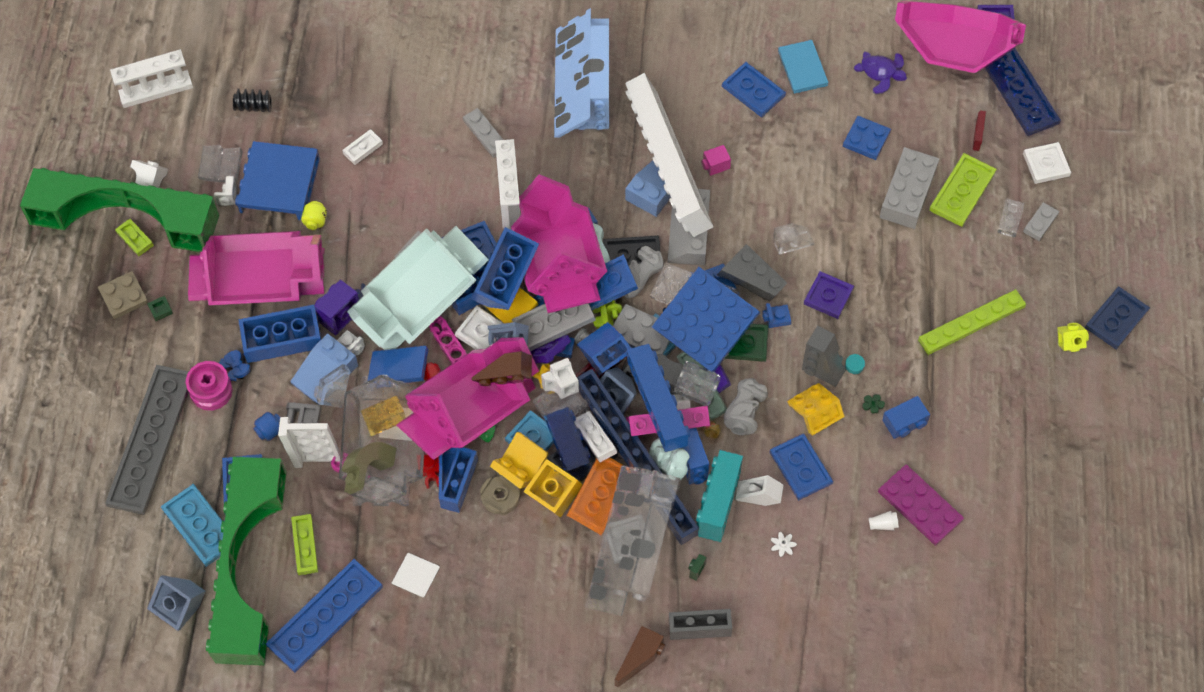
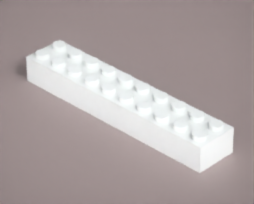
[625,73,713,237]

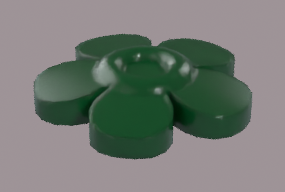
[862,394,885,414]

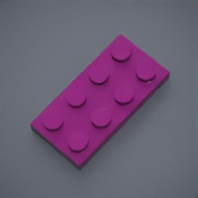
[878,464,964,546]

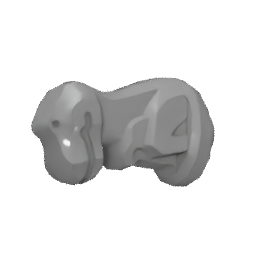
[624,246,664,299]
[724,378,768,435]

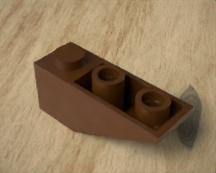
[472,351,532,386]

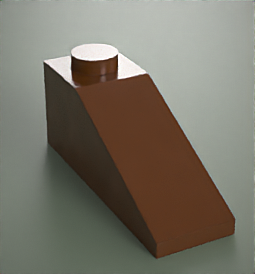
[614,626,666,687]

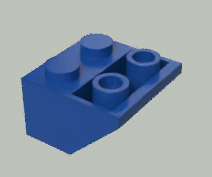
[576,322,631,375]

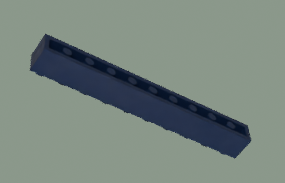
[577,369,699,545]

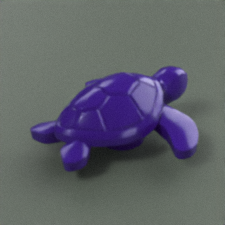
[854,52,907,94]

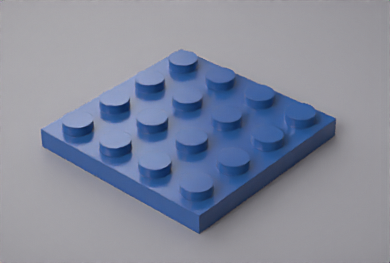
[652,267,760,374]

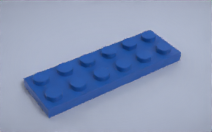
[533,255,639,310]
[266,559,383,673]

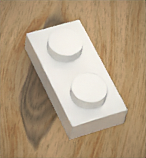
[342,129,383,165]

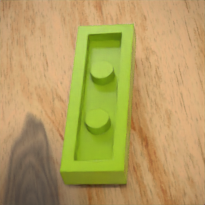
[291,514,319,575]

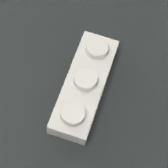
[572,411,617,462]

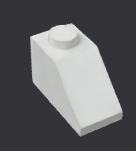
[736,475,784,506]

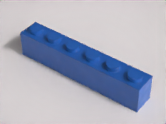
[627,344,690,452]

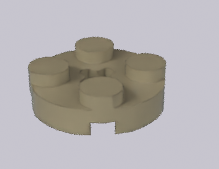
[480,475,520,515]

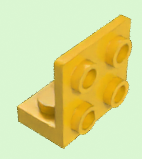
[485,287,538,324]
[787,383,844,436]
[490,432,548,489]

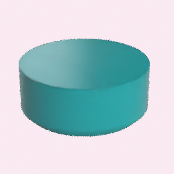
[845,354,865,374]

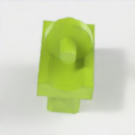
[592,300,622,329]

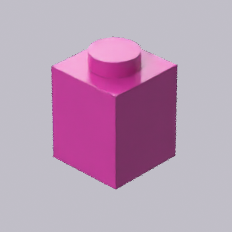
[701,145,731,176]

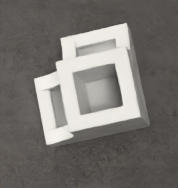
[130,160,168,188]
[541,358,579,399]

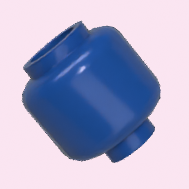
[253,412,280,441]

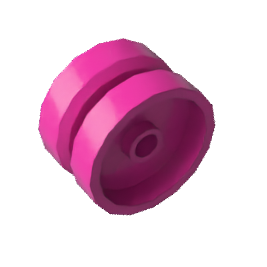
[185,361,233,411]

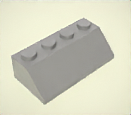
[668,189,710,265]

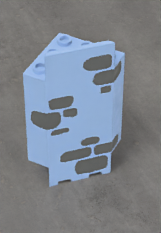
[554,8,609,138]

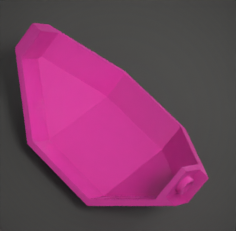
[895,1,1026,73]

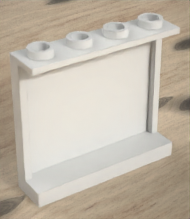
[495,139,521,230]

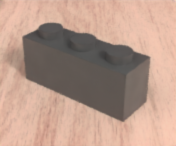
[668,609,732,640]

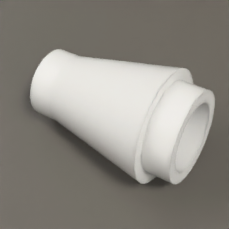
[869,511,899,530]

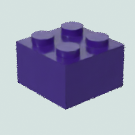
[314,279,359,336]

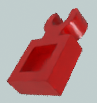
[418,454,439,489]

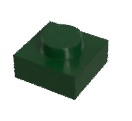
[147,295,173,321]
[688,554,707,581]

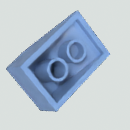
[625,161,671,217]
[290,334,358,405]

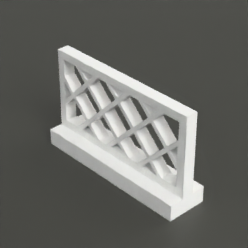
[278,417,342,468]

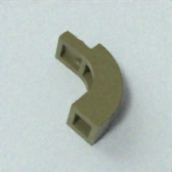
[341,442,397,494]

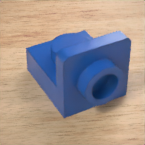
[762,303,791,328]

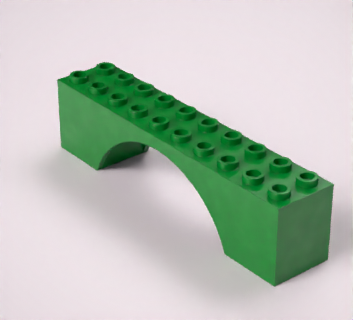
[20,168,219,252]
[206,457,287,666]

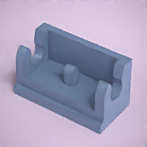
[488,322,529,346]

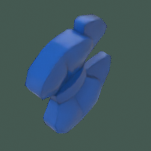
[219,350,250,381]

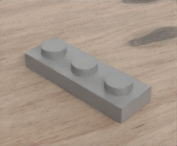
[463,108,503,158]

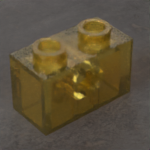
[360,396,406,436]

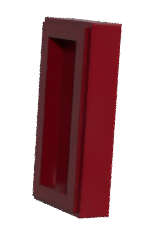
[972,110,986,151]

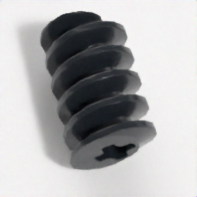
[233,88,272,113]

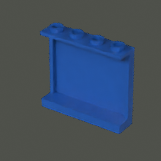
[235,141,320,220]

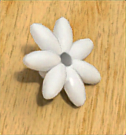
[771,532,797,557]

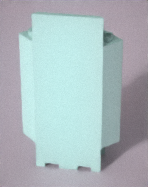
[347,226,488,350]

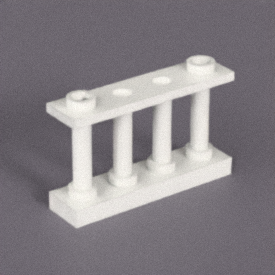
[110,49,193,108]

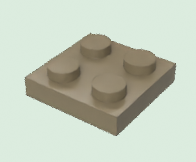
[98,271,148,319]

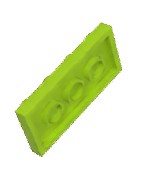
[929,153,997,227]

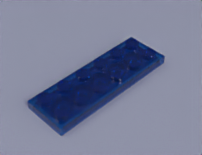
[985,48,1061,136]

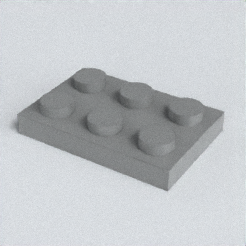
[613,304,670,354]

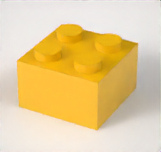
[524,459,583,518]

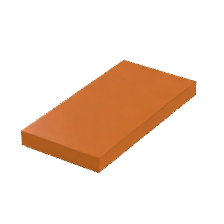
[567,457,632,535]

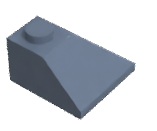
[600,367,637,415]
[147,575,206,631]

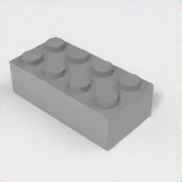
[880,147,940,229]

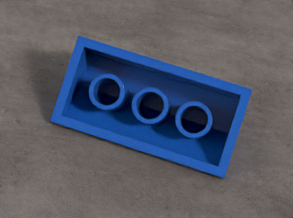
[471,227,539,310]

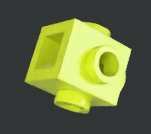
[1057,323,1089,352]

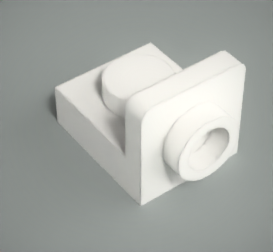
[214,176,237,206]
[337,330,365,355]

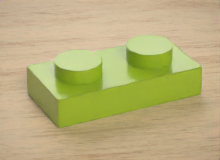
[115,219,154,256]

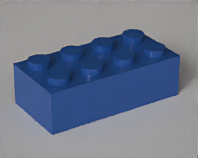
[238,305,322,363]

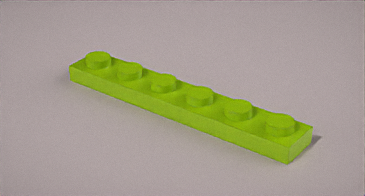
[918,289,1026,355]

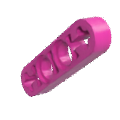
[429,316,467,365]

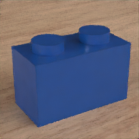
[882,396,930,439]

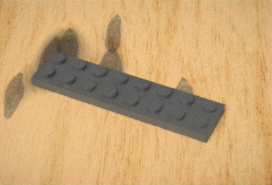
[105,365,189,515]

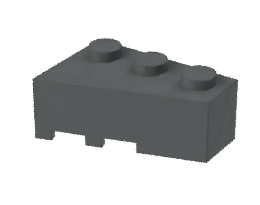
[717,244,787,301]
[802,325,846,387]

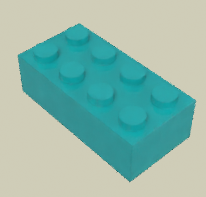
[696,450,743,542]

